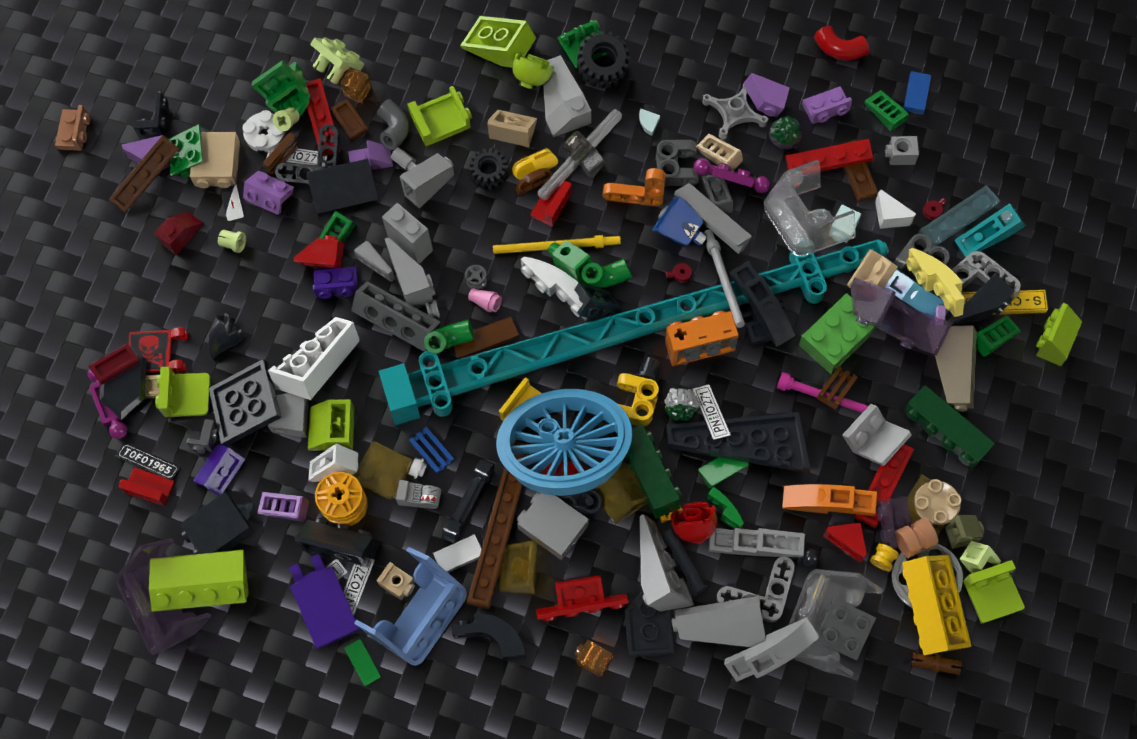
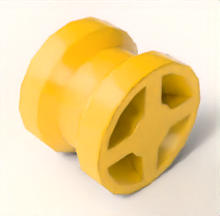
[870,544,899,572]

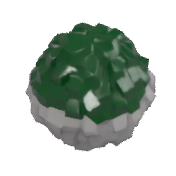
[664,388,699,421]

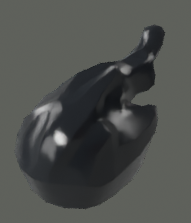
[561,489,602,515]

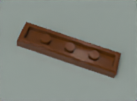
[109,135,180,213]

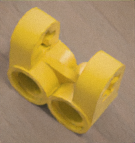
[617,373,659,427]

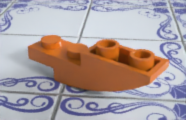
[782,484,877,516]

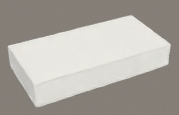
[433,534,481,573]

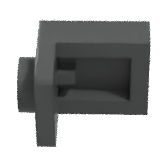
[186,419,220,454]

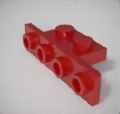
[536,575,629,621]

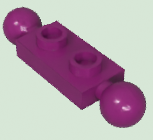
[694,158,770,193]
[88,369,127,439]

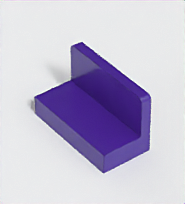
[193,445,245,496]

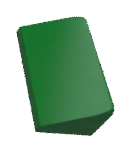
[698,457,749,489]

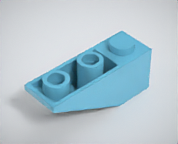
[884,269,949,321]

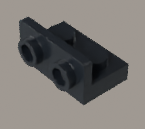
[574,283,621,320]

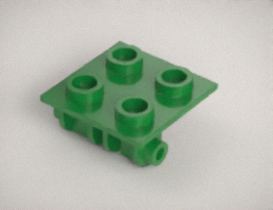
[557,20,607,69]
[169,124,203,178]

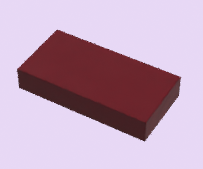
[89,344,140,385]

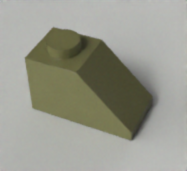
[945,515,984,549]

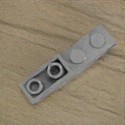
[725,617,819,682]

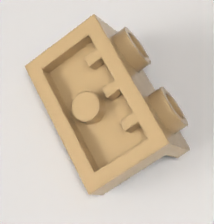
[847,249,898,303]

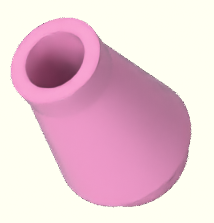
[468,288,502,313]

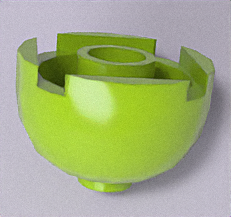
[512,52,555,89]

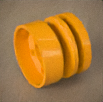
[315,472,368,527]

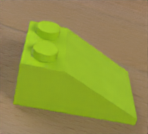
[460,16,536,68]

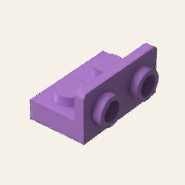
[802,86,852,124]

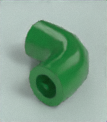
[581,258,633,288]
[424,320,475,353]

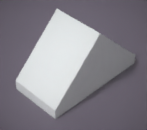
[875,190,916,229]

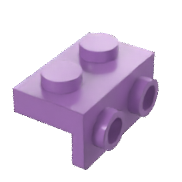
[243,171,294,215]

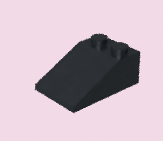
[945,273,1015,326]

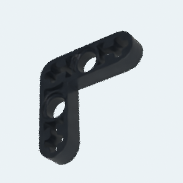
[275,124,340,184]

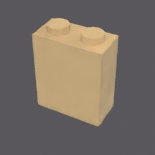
[190,132,240,188]

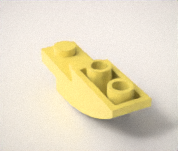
[906,248,965,317]

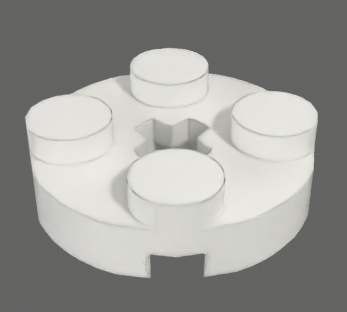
[243,110,285,152]

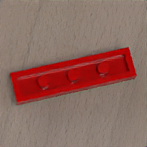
[306,78,341,156]
[786,139,873,178]
[855,444,914,528]

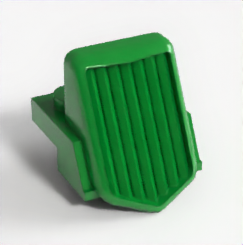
[252,60,310,116]

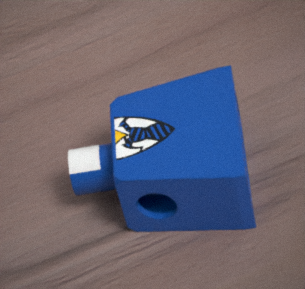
[652,197,707,246]

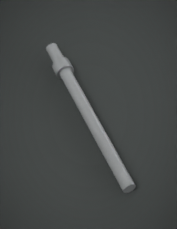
[704,229,745,328]

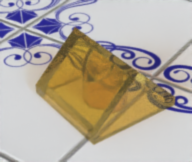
[593,463,647,525]
[499,540,538,594]

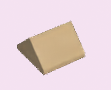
[487,110,537,147]

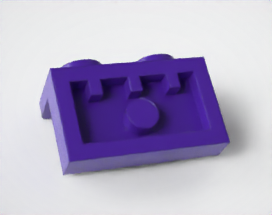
[313,267,358,299]

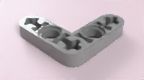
[939,251,1021,299]
[716,557,794,623]

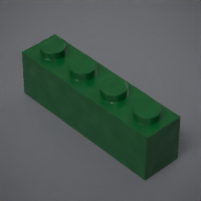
[904,385,995,468]
[625,425,682,519]

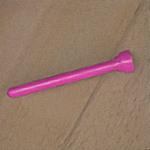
[777,372,868,413]

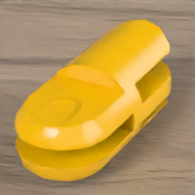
[512,148,558,180]

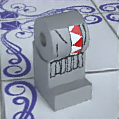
[396,480,441,509]

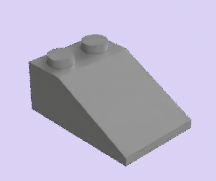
[385,238,436,309]

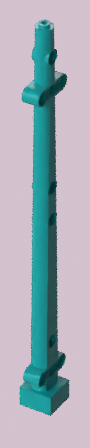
[378,239,888,425]

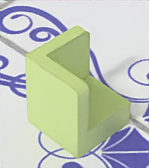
[960,541,1001,574]

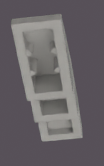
[708,528,805,557]

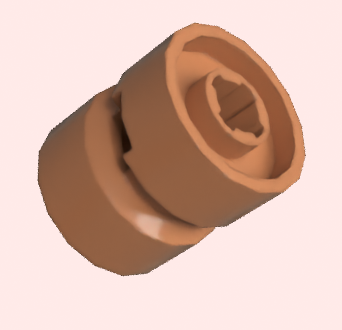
[894,518,938,558]

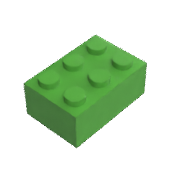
[799,293,879,374]

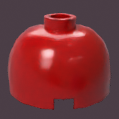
[671,502,717,544]

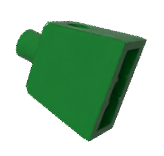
[548,241,592,285]

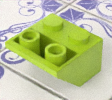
[1036,303,1082,366]
[308,399,355,451]

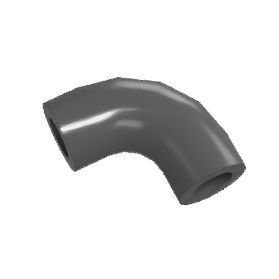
[377,99,409,150]

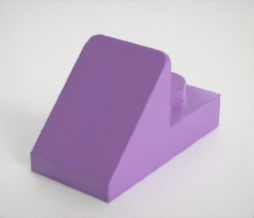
[348,141,393,170]

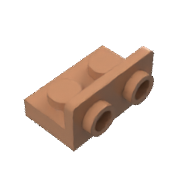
[55,105,90,151]

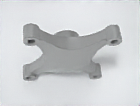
[702,84,768,139]

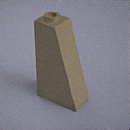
[928,326,977,412]

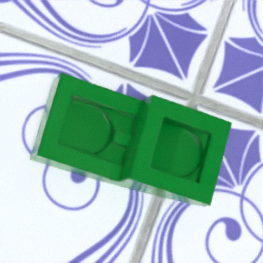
[707,487,744,529]

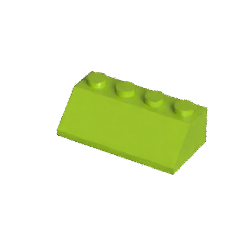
[149,550,249,612]

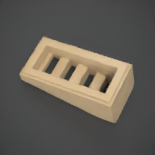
[696,134,743,171]

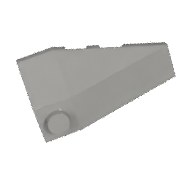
[543,55,591,137]
[640,514,694,611]

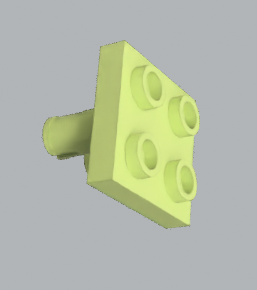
[310,37,364,84]

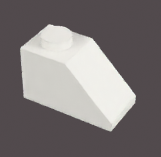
[308,444,359,482]

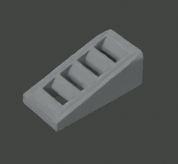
[354,241,395,282]

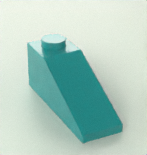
[955,204,1026,257]

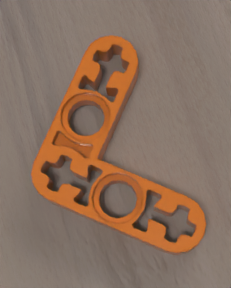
[602,168,666,206]

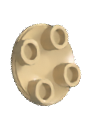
[914,479,961,525]

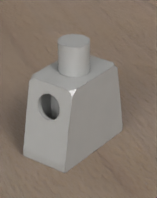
[268,393,309,438]

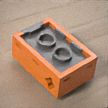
[665,311,738,366]

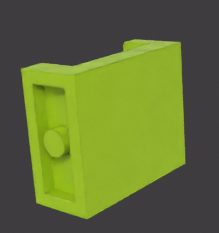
[407,86,472,146]

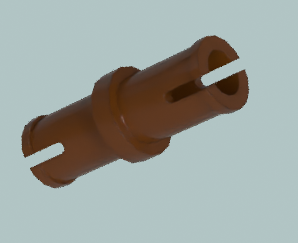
[911,652,962,675]

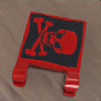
[129,327,188,373]

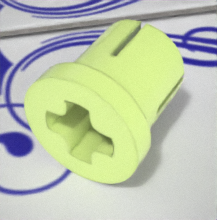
[273,107,299,131]
[218,230,246,253]

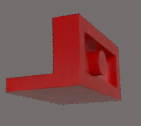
[531,181,572,227]
[118,468,175,506]

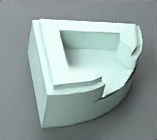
[639,109,660,136]

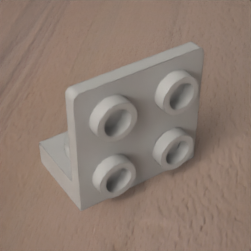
[842,404,912,466]

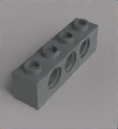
[351,281,440,352]

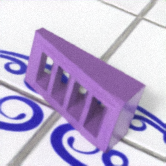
[257,492,309,522]

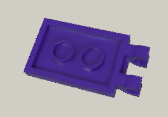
[289,554,360,650]

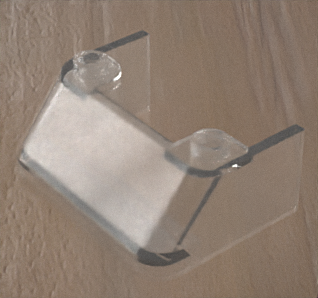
[764,160,855,256]
[789,569,883,677]

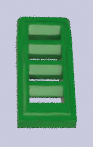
[864,90,909,132]
[319,211,356,243]
[976,315,1021,357]

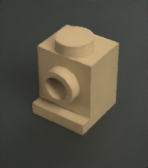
[377,562,415,600]

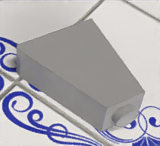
[400,153,454,208]

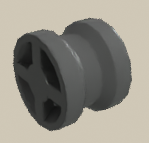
[465,265,487,290]

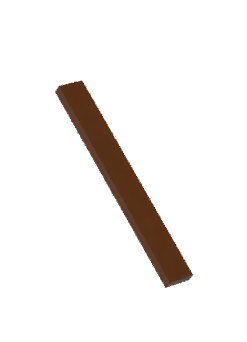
[467,440,534,609]

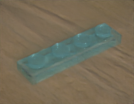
[919,185,1000,246]

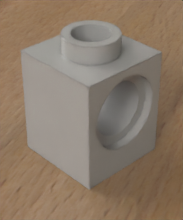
[885,136,919,165]

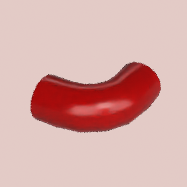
[814,26,869,61]

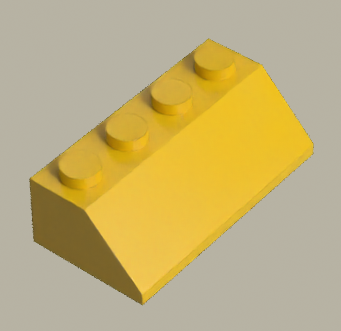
[902,555,972,655]

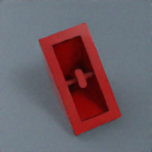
[823,523,867,563]

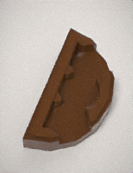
[515,168,553,196]

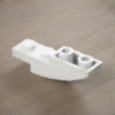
[521,257,588,321]

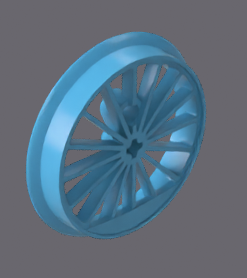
[496,389,632,496]

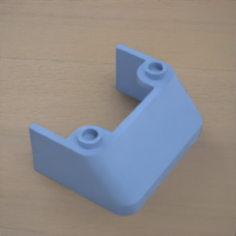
[354,547,467,665]

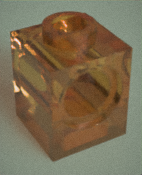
[340,67,371,103]
[575,639,612,678]

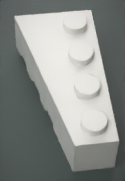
[268,317,360,400]

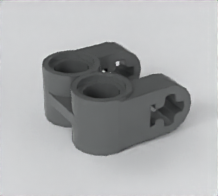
[655,140,699,187]
[894,234,950,285]

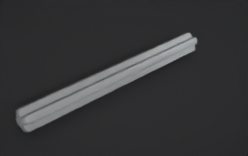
[538,109,622,200]

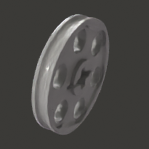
[892,544,963,608]

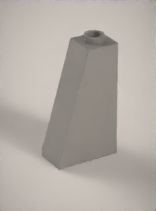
[672,596,766,647]

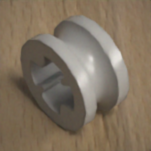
[425,300,441,319]

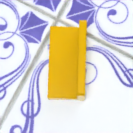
[499,377,542,421]

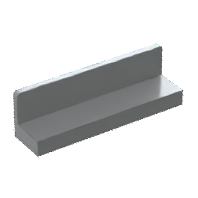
[674,183,752,254]

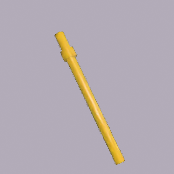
[493,235,621,254]

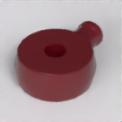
[923,198,947,220]
[666,263,693,283]

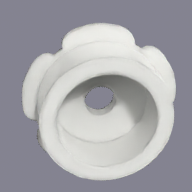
[408,458,427,479]

